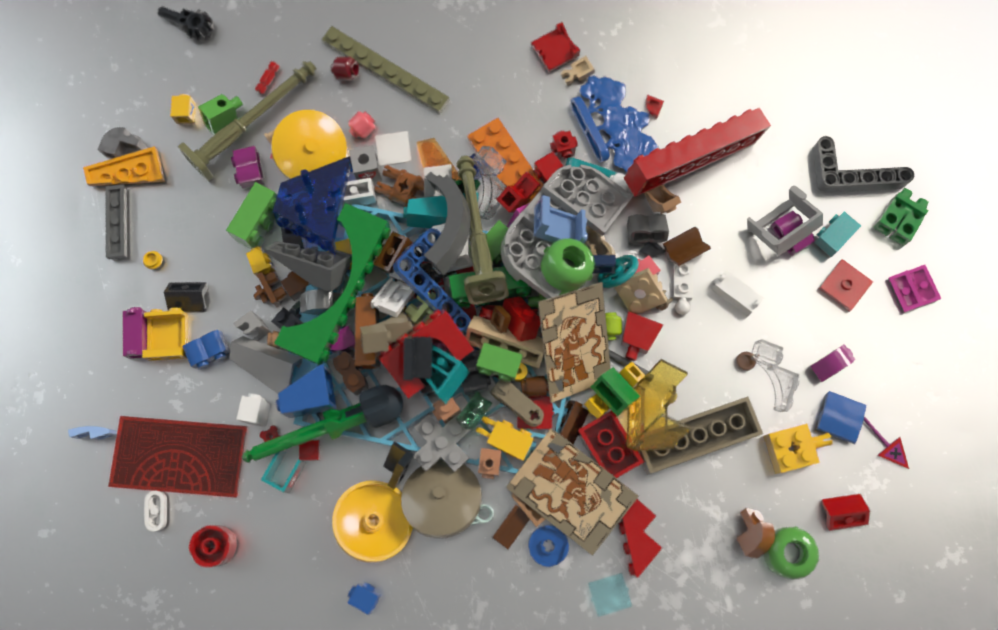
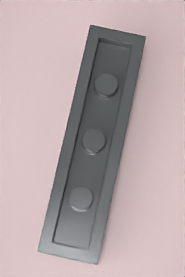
[105,185,127,259]

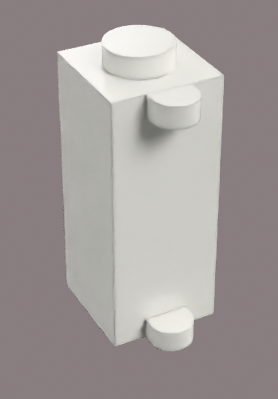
[711,270,764,316]

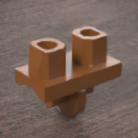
[253,271,288,308]

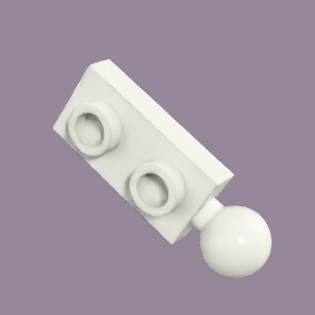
[673,262,694,315]

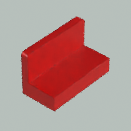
[822,494,870,531]

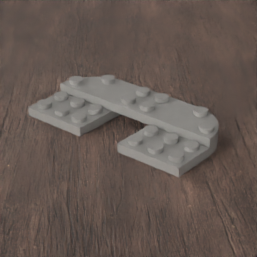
[501,165,633,299]

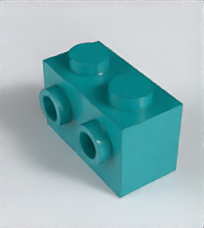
[814,211,862,257]

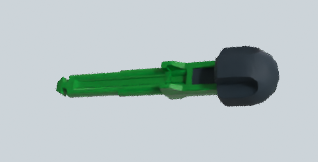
[242,385,404,463]

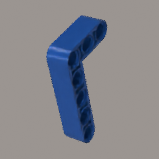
[393,228,471,331]

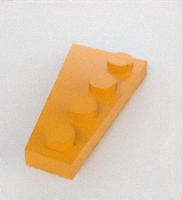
[83,146,165,186]

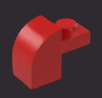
[496,172,541,213]

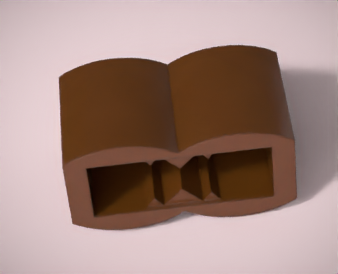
[333,352,368,396]

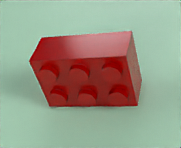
[577,410,644,478]

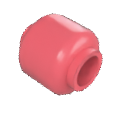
[348,111,376,139]

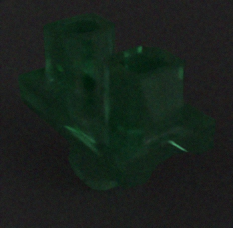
[456,392,493,431]

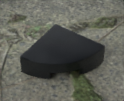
[638,242,665,258]

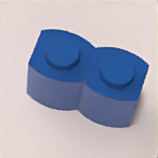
[182,329,230,370]

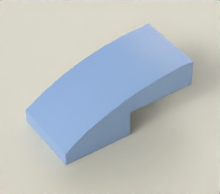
[68,426,118,440]

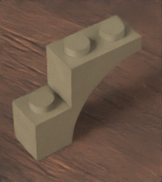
[360,310,413,353]

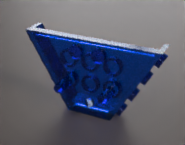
[273,156,353,255]

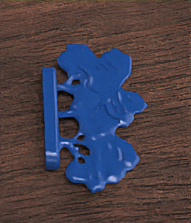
[570,76,658,172]

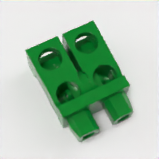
[872,188,929,247]

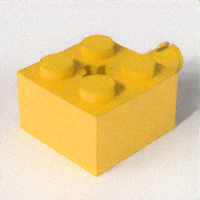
[763,424,833,474]

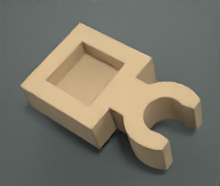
[561,56,595,85]

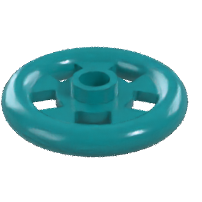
[597,255,639,288]

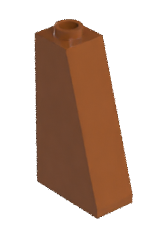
[355,293,381,370]

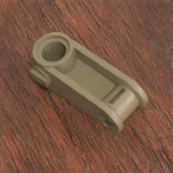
[490,380,544,427]

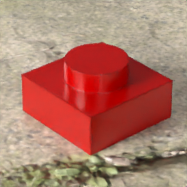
[299,440,320,461]

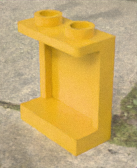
[142,308,188,361]

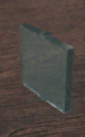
[588,573,632,617]

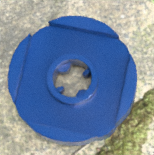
[528,525,569,567]

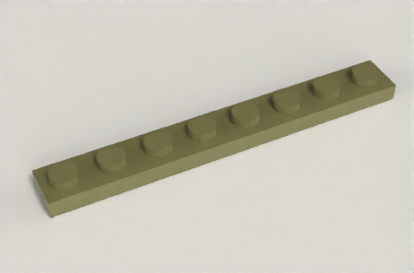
[321,26,450,114]

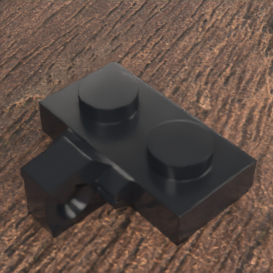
[271,301,303,329]

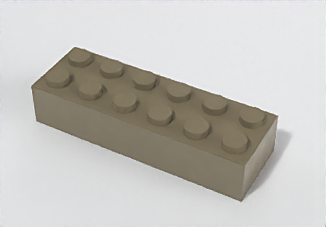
[633,396,763,475]

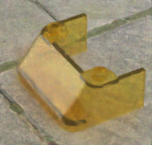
[626,359,690,451]

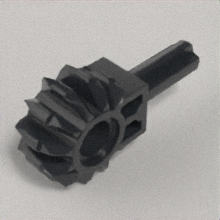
[157,6,214,41]

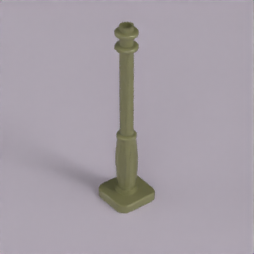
[177,61,317,182]
[456,155,509,304]

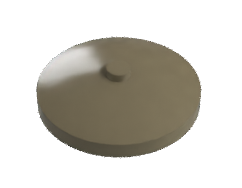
[401,459,482,538]

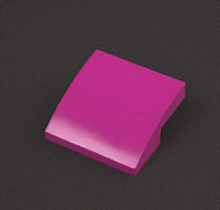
[888,264,942,313]

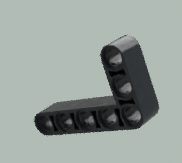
[812,135,915,193]

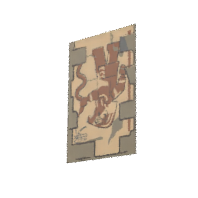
[538,282,611,403]
[506,428,639,556]

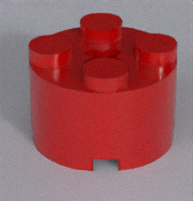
[189,525,237,567]

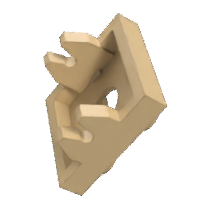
[614,268,667,314]

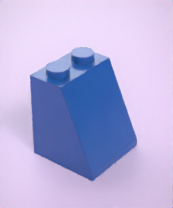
[276,365,337,418]

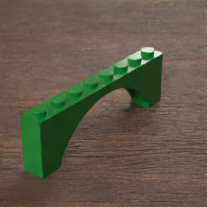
[274,203,391,365]

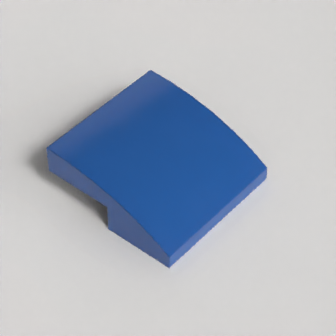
[816,391,867,444]

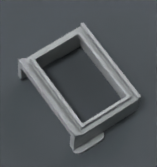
[747,185,824,257]

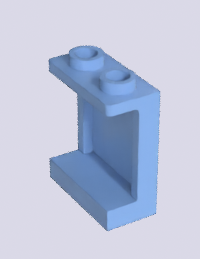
[534,195,588,244]

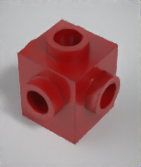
[550,130,578,160]

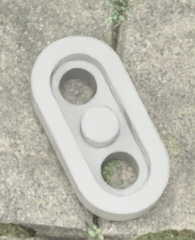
[144,491,167,531]

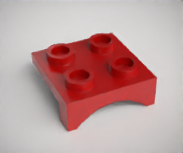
[531,22,580,72]

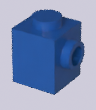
[347,582,381,615]

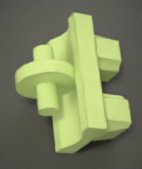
[405,292,436,325]

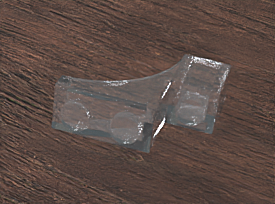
[472,146,507,220]
[749,339,800,412]

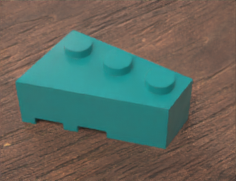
[425,344,469,404]

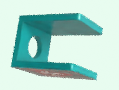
[261,450,306,493]

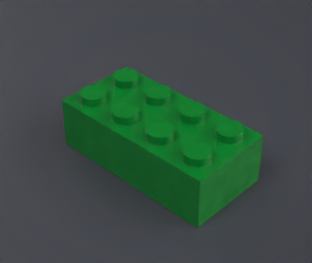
[449,266,532,309]

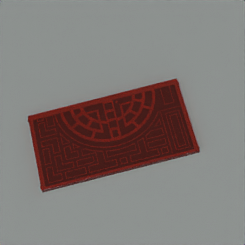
[108,416,247,498]

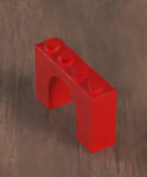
[378,309,474,399]

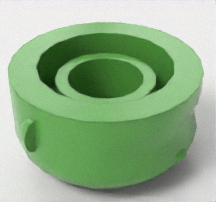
[541,238,595,292]
[763,526,819,579]

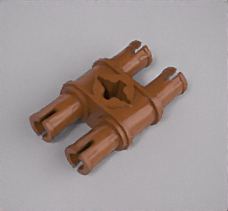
[374,165,424,207]

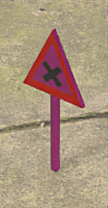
[864,416,909,469]

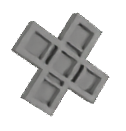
[414,414,471,472]

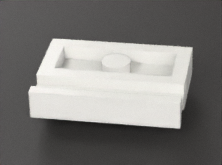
[371,278,415,318]

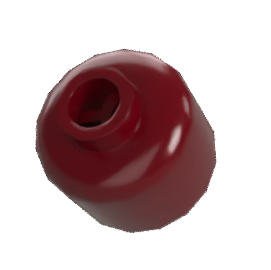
[331,57,359,81]

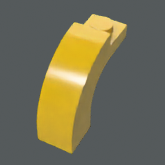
[584,362,646,419]

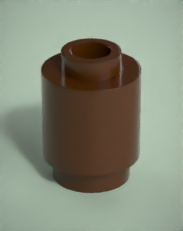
[521,376,549,398]

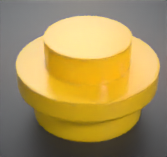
[143,251,163,270]

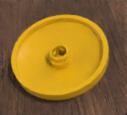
[271,110,347,185]
[332,480,413,563]

